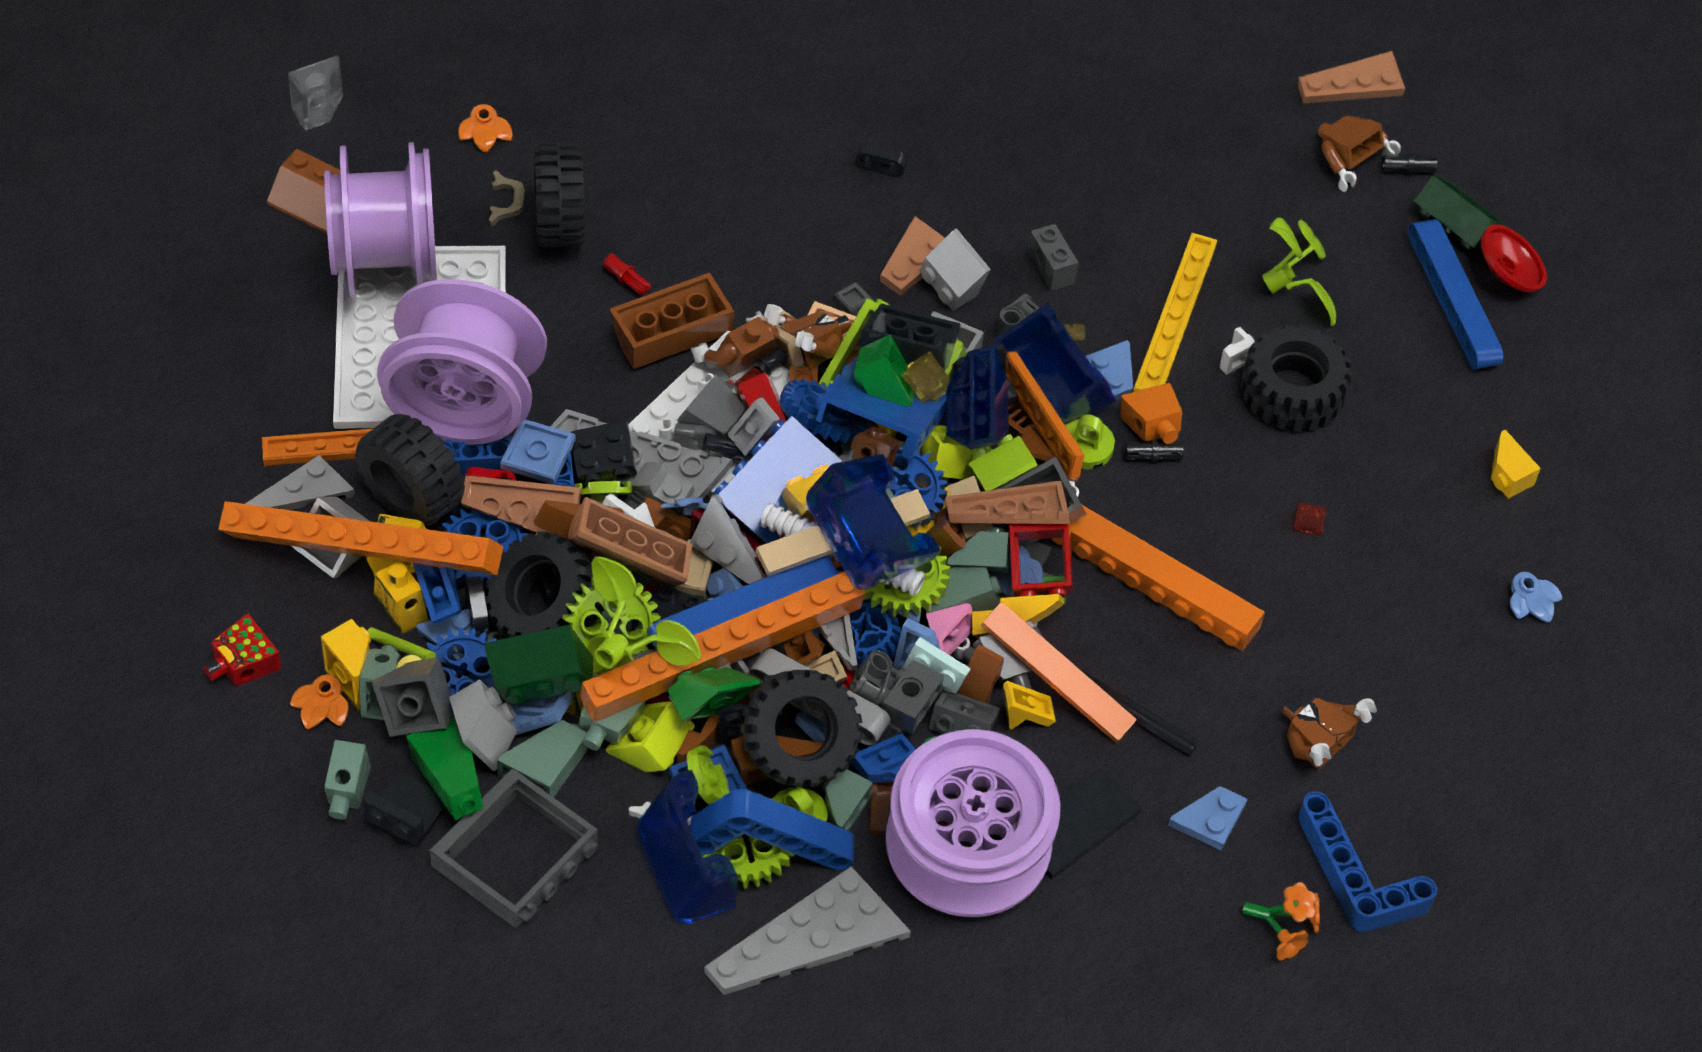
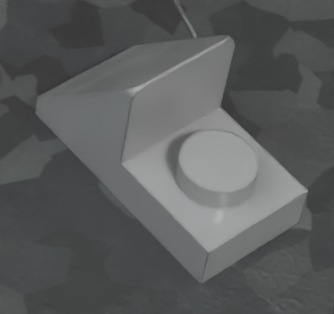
[727,397,780,456]
[632,462,694,513]

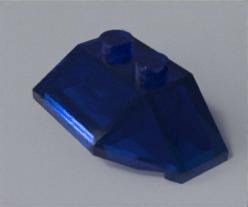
[947,345,1008,450]

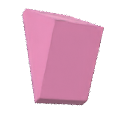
[926,603,973,655]

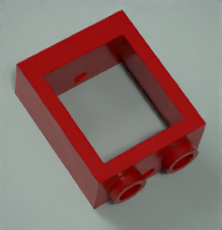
[1009,524,1074,598]

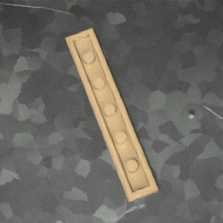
[756,489,930,577]

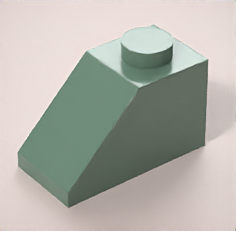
[948,527,1011,573]
[822,769,873,831]

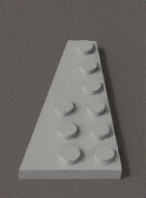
[550,409,733,517]
[704,867,911,995]

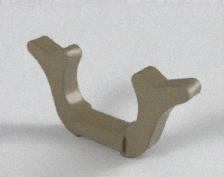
[489,171,525,226]

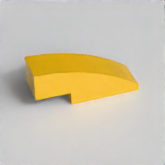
[972,594,1064,638]

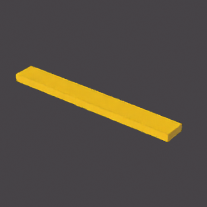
[1133,233,1218,392]

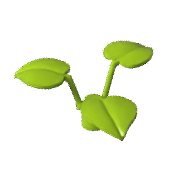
[1262,217,1336,327]
[588,557,701,675]

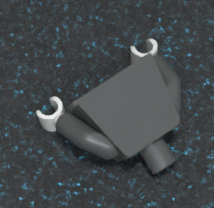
[658,373,746,441]
[953,621,1044,690]

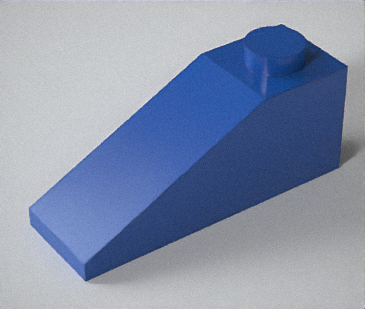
[413,563,461,625]

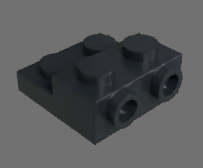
[571,420,637,486]

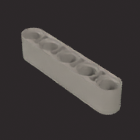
[748,648,890,746]

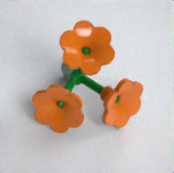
[1243,882,1320,961]

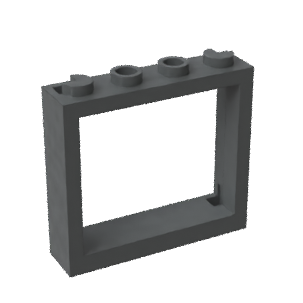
[430,768,598,928]

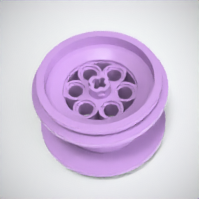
[324,142,437,298]
[377,279,547,445]
[886,729,1060,917]

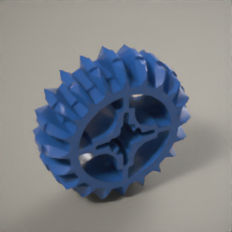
[822,599,901,671]

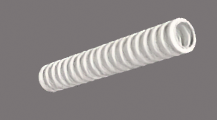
[760,503,925,596]

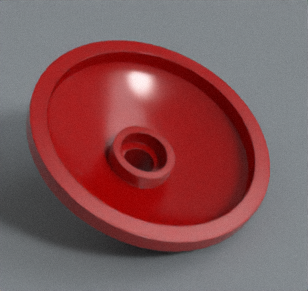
[1481,225,1547,292]

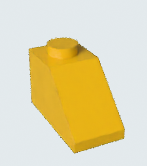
[1491,430,1541,499]

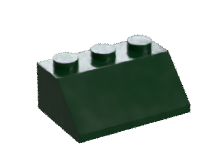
[1414,175,1509,250]
[484,625,593,704]

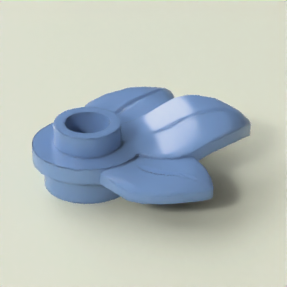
[661,497,708,515]
[990,545,1043,597]
[1510,572,1562,623]

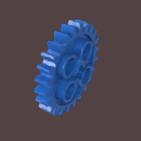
[779,378,869,443]
[853,448,948,531]
[442,509,529,588]
[426,627,503,716]

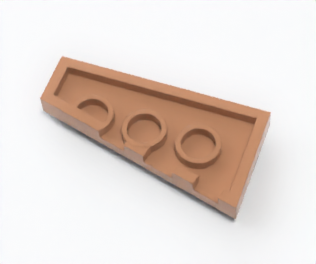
[1297,51,1405,104]
[461,475,582,535]
[945,481,1070,524]

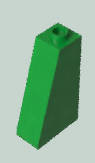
[406,716,483,820]

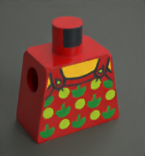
[203,614,281,686]

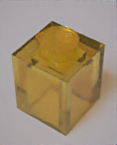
[903,352,950,403]

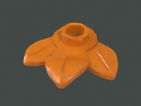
[459,104,512,153]
[290,674,349,730]

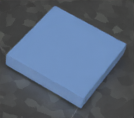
[500,419,576,485]

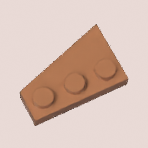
[880,216,945,296]

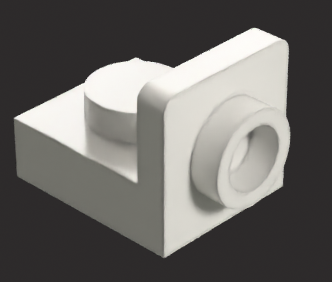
[1220,327,1255,375]

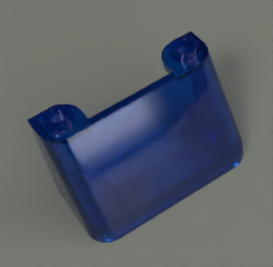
[993,303,1116,423]
[806,454,941,590]
[638,770,738,924]

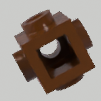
[851,427,900,473]

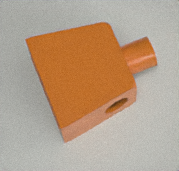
[1120,383,1182,444]

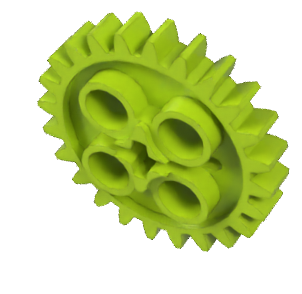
[854,530,950,618]
[562,578,661,655]
[698,794,795,889]

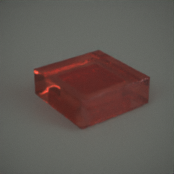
[1293,502,1326,535]

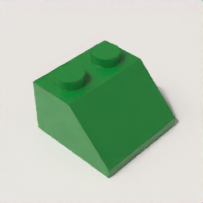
[853,334,917,407]
[667,667,760,721]

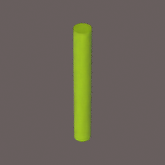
[367,627,436,660]

